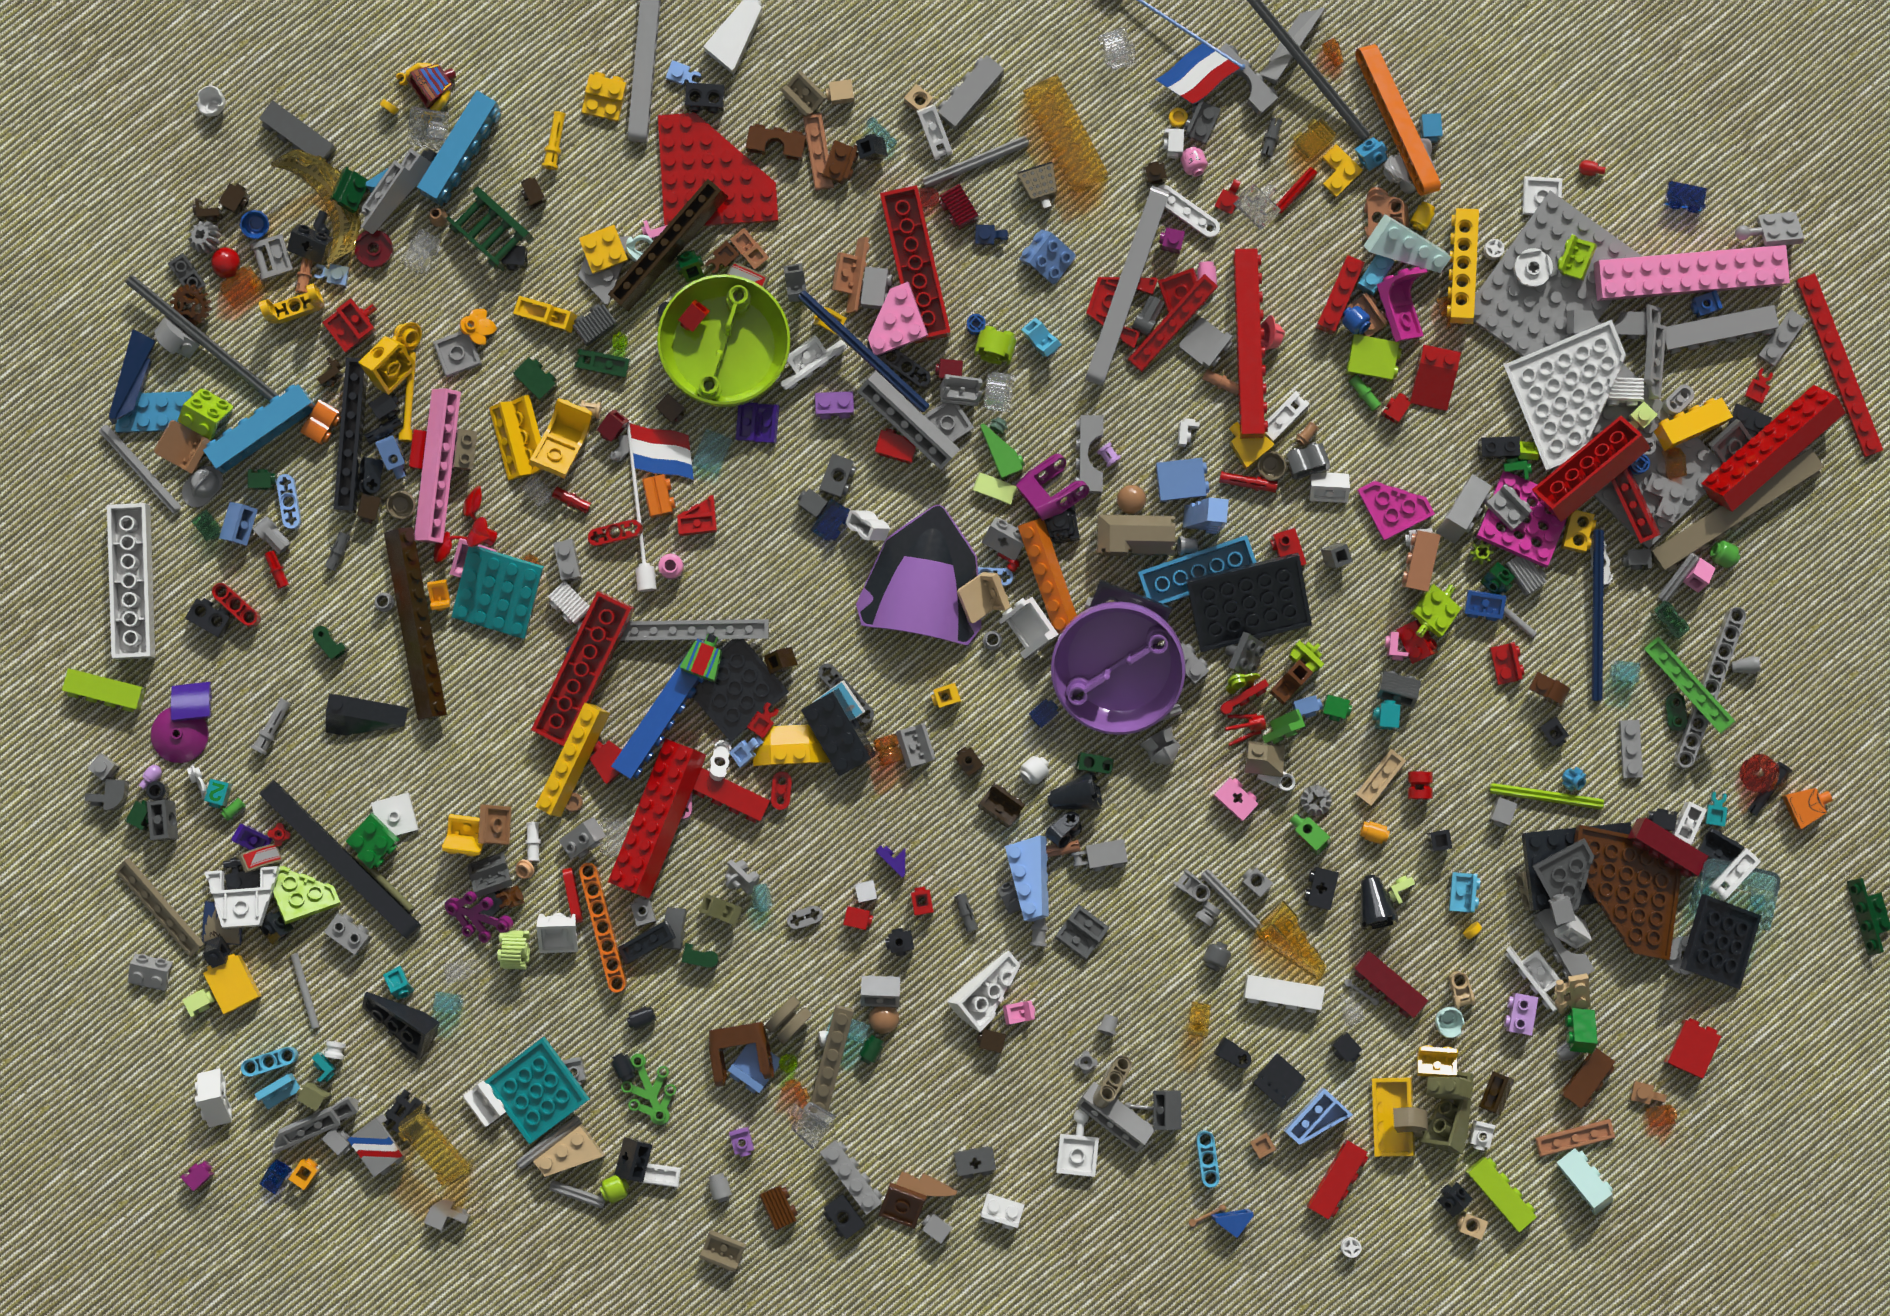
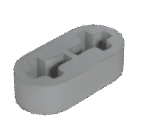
[787,906,823,929]

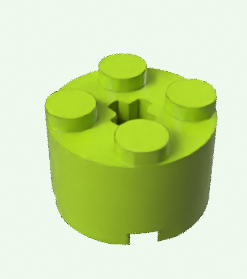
[974,326,1017,365]

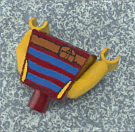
[396,63,456,123]

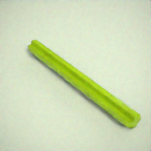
[1489,783,1604,810]

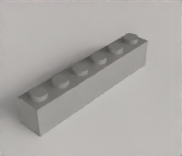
[1664,305,1779,355]
[857,371,960,470]

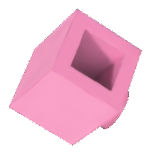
[1683,558,1715,593]

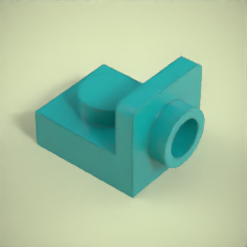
[383,966,414,1000]
[312,1052,337,1083]

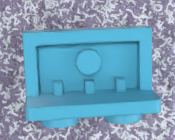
[1449,872,1480,913]

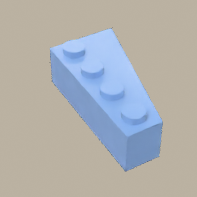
[1183,498,1229,534]
[1005,835,1049,922]

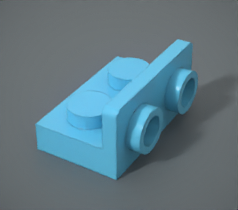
[254,1073,300,1109]

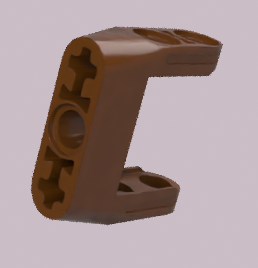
[709,1022,774,1087]

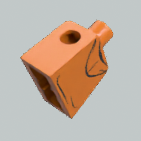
[1782,788,1833,830]

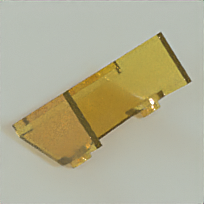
[398,1103,474,1187]

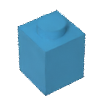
[1419,113,1443,143]

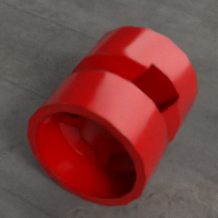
[1408,771,1433,799]

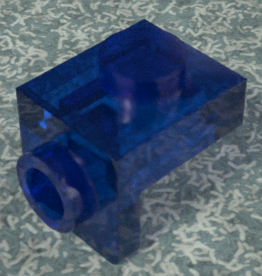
[259,1159,292,1195]

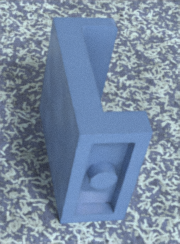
[1155,458,1209,503]

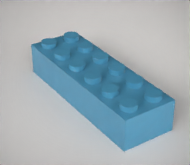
[417,90,501,206]
[203,384,315,474]
[1137,535,1257,605]

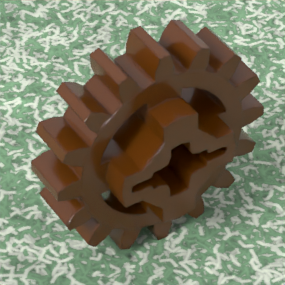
[169,284,212,326]

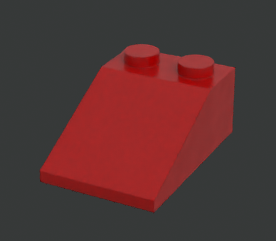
[1410,345,1461,411]

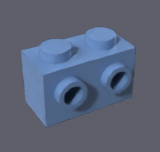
[219,502,258,546]

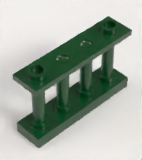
[446,186,534,271]

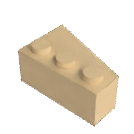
[533,1125,605,1177]

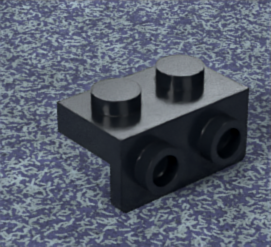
[1698,828,1745,870]

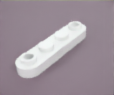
[1157,185,1220,238]

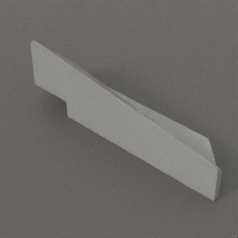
[1260,7,1325,85]
[361,148,431,234]
[1643,304,1666,400]
[272,1096,358,1154]

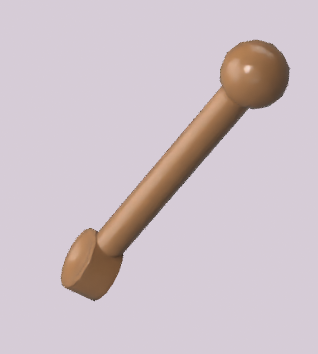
[1189,1205,1226,1227]

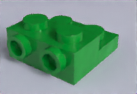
[346,813,400,869]

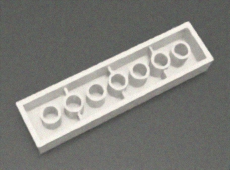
[107,503,155,660]

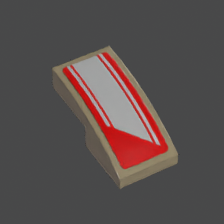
[727,262,770,288]
[238,844,283,873]

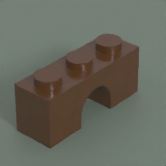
[746,124,807,162]

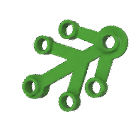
[621,1053,676,1125]

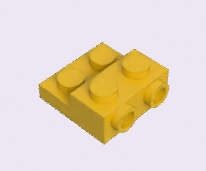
[581,72,628,122]

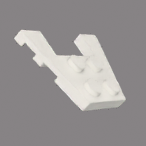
[205,866,280,929]

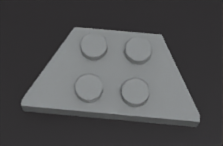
[578,236,634,306]

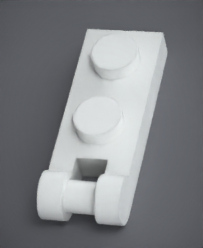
[917,104,953,161]
[1265,391,1310,442]
[1709,848,1761,901]

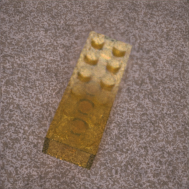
[1022,74,1108,196]

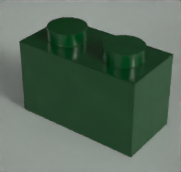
[513,357,558,402]

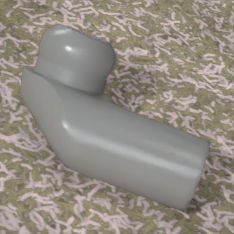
[610,435,629,462]

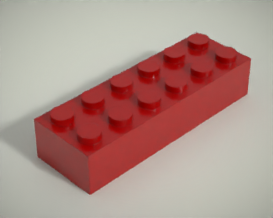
[1532,416,1650,522]

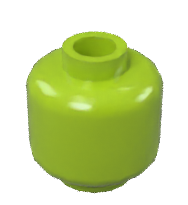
[600,1175,630,1203]

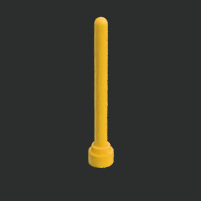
[398,351,416,442]

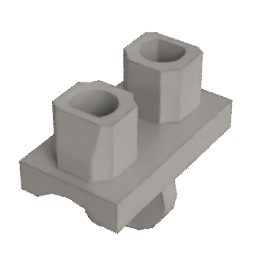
[725,859,759,895]

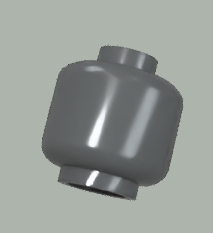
[1203,942,1231,972]

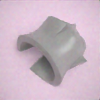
[1139,726,1181,765]

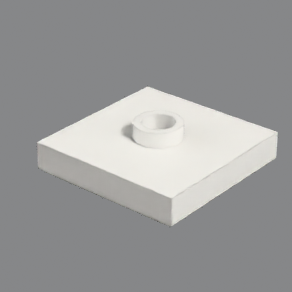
[371,793,419,836]

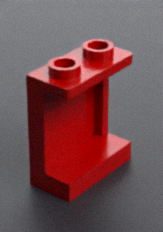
[1664,1018,1722,1079]

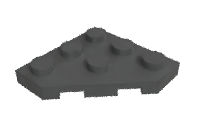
[1533,838,1594,911]

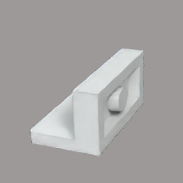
[1309,472,1350,503]
[1554,914,1592,949]

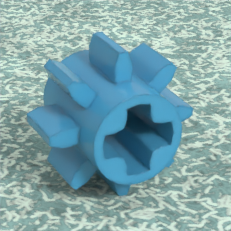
[1562,767,1586,792]

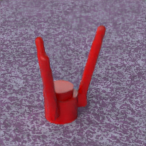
[1225,713,1266,746]

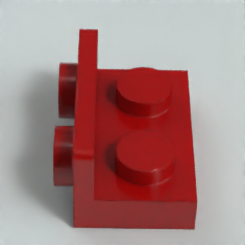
[1489,642,1525,685]

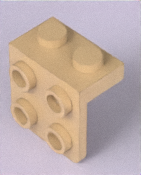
[957,572,1011,623]

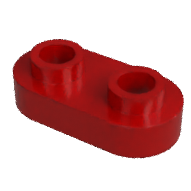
[771,771,792,810]

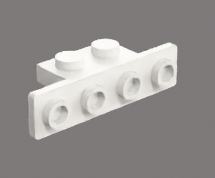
[779,335,847,390]
[1506,946,1561,1012]

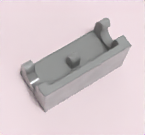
[940,374,982,406]

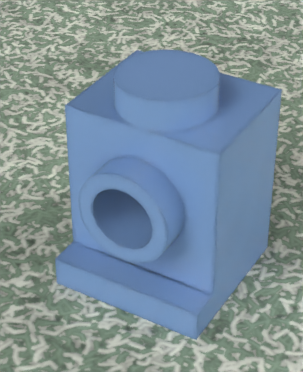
[1292,695,1323,718]

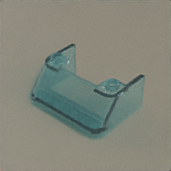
[1688,858,1780,931]

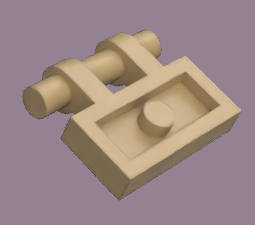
[1554,973,1590,1014]

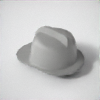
[182,466,223,507]

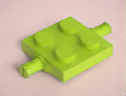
[1411,584,1462,638]

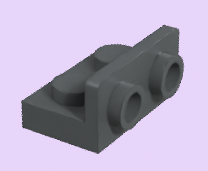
[1183,99,1221,145]

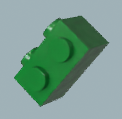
[1565,1008,1598,1053]

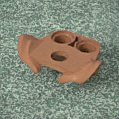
[1364,187,1409,240]

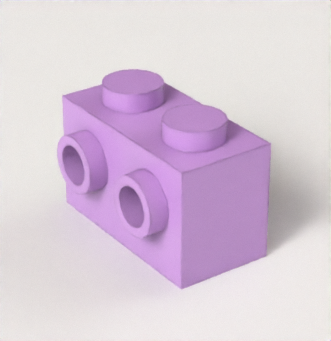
[1504,993,1538,1036]

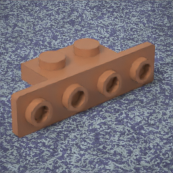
[832,237,869,313]

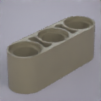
[1093,1055,1132,1108]

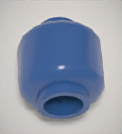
[1342,306,1371,334]

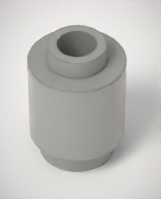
[708,1173,732,1203]

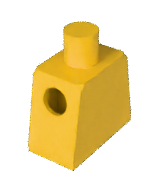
[1229,421,1275,470]

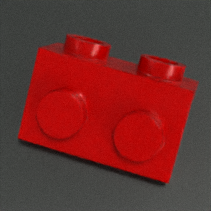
[1396,619,1438,664]

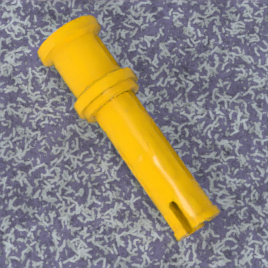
[541,111,566,170]

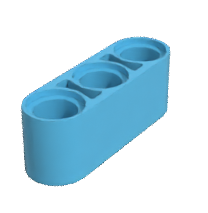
[241,1047,299,1077]
[1196,1130,1220,1187]

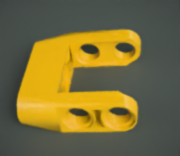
[259,283,324,324]

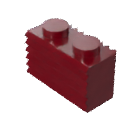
[939,184,979,230]

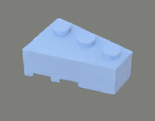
[1283,1088,1353,1145]

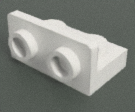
[981,1193,1024,1230]

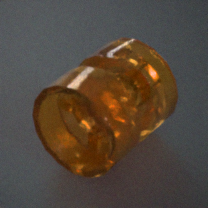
[873,733,904,767]

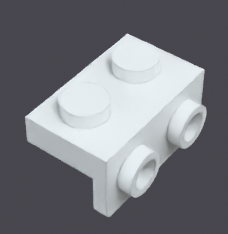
[463,1080,506,1127]

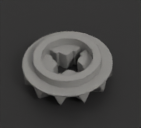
[1301,785,1332,816]

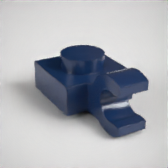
[975,225,1008,245]

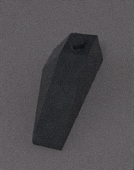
[326,693,408,736]
[362,992,440,1061]

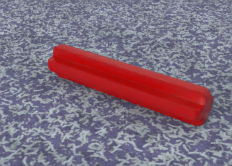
[1274,167,1317,214]

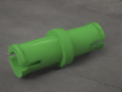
[1349,375,1382,412]

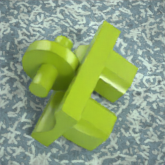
[1288,640,1324,672]

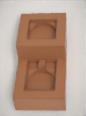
[729,228,769,270]

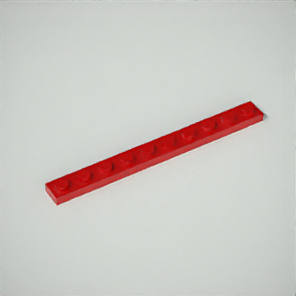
[1796,273,1883,457]

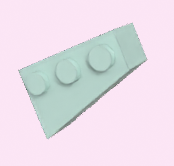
[1557,1148,1613,1215]

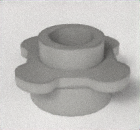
[1074,1051,1098,1074]

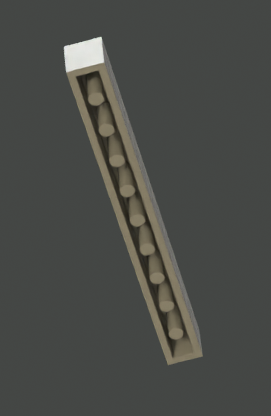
[1651,448,1824,572]

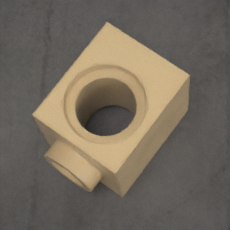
[826,79,854,105]
[904,84,934,113]
[1456,1212,1488,1240]

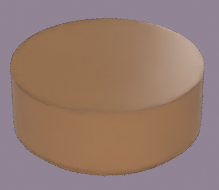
[565,793,583,812]

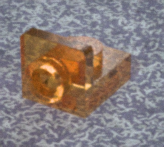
[1645,1104,1677,1128]

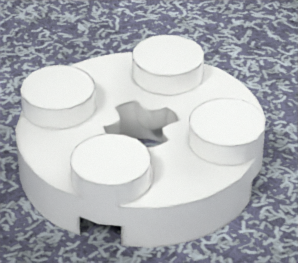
[1513,248,1553,287]

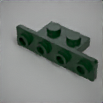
[1847,878,1890,956]

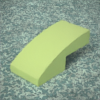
[973,472,1017,505]

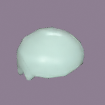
[1435,1007,1465,1038]

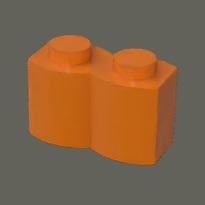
[300,399,341,445]

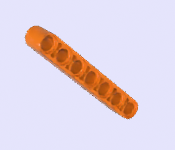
[579,863,627,993]

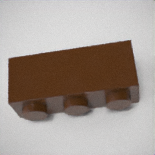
[1560,1048,1615,1109]

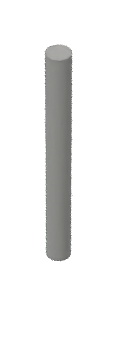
[290,953,320,1029]

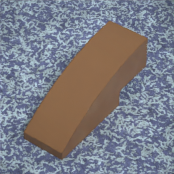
[896,1170,958,1196]

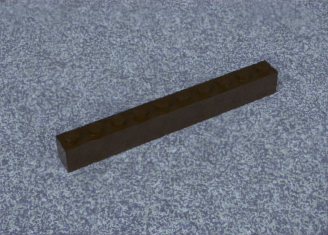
[384,527,447,721]

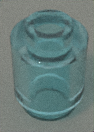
[751,883,773,912]

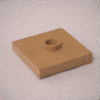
[478,804,511,845]

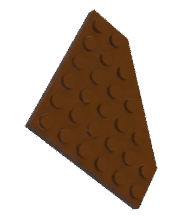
[1574,825,1681,960]

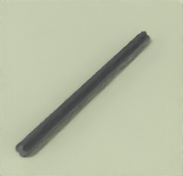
[1247,0,1370,140]
[126,275,278,401]

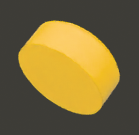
[380,98,399,115]
[1169,107,1188,128]
[1463,921,1482,939]

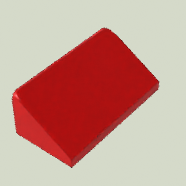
[409,429,427,470]

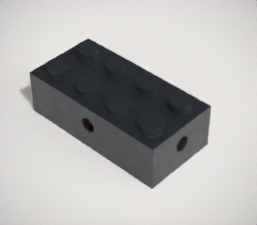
[801,688,877,776]

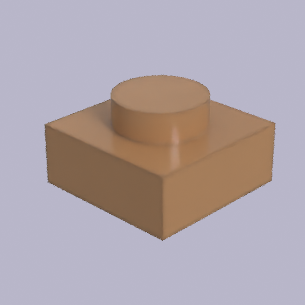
[1250,1132,1276,1159]

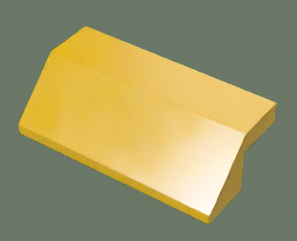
[489,395,543,481]

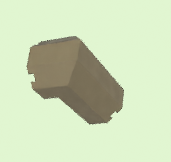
[1097,515,1176,556]

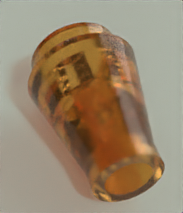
[1321,37,1345,67]

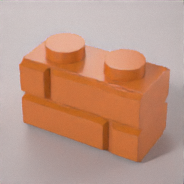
[642,474,676,518]

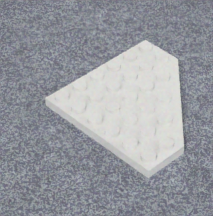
[1504,320,1626,471]

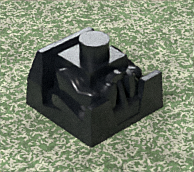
[1037,505,1080,545]

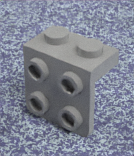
[1179,318,1233,369]

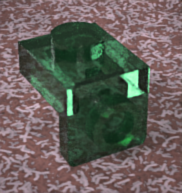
[191,509,221,541]

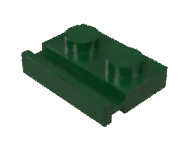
[330,166,368,214]

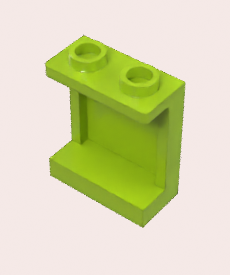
[1346,334,1402,382]

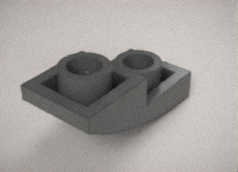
[167,253,206,289]
[662,907,687,950]

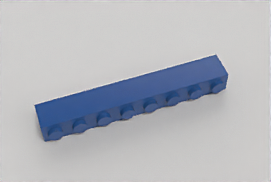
[611,638,705,781]

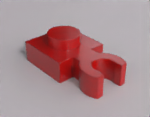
[1744,368,1773,405]
[747,702,779,738]

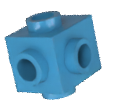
[1355,137,1388,171]

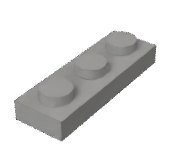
[1758,309,1807,367]
[1619,720,1643,778]

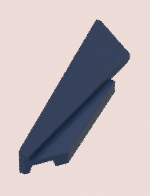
[109,330,156,424]

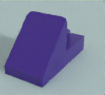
[231,823,273,850]
[875,845,906,878]

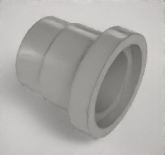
[1177,536,1198,555]
[375,593,394,612]
[983,631,1002,650]
[1097,1014,1118,1036]

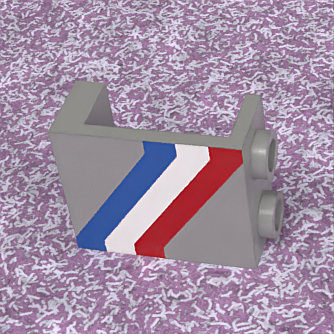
[347,1114,410,1177]

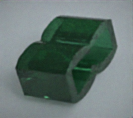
[1650,601,1690,641]

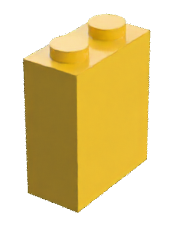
[203,954,262,1014]

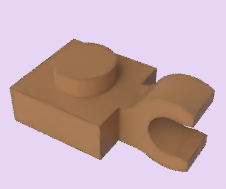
[1630,1081,1667,1105]

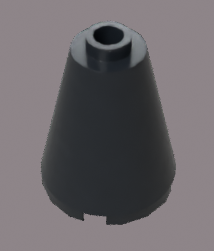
[1048,771,1103,810]
[1360,875,1399,930]

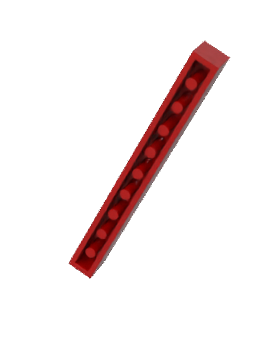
[1233,248,1268,439]

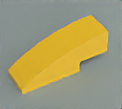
[513,296,577,333]

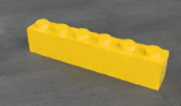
[535,703,610,817]

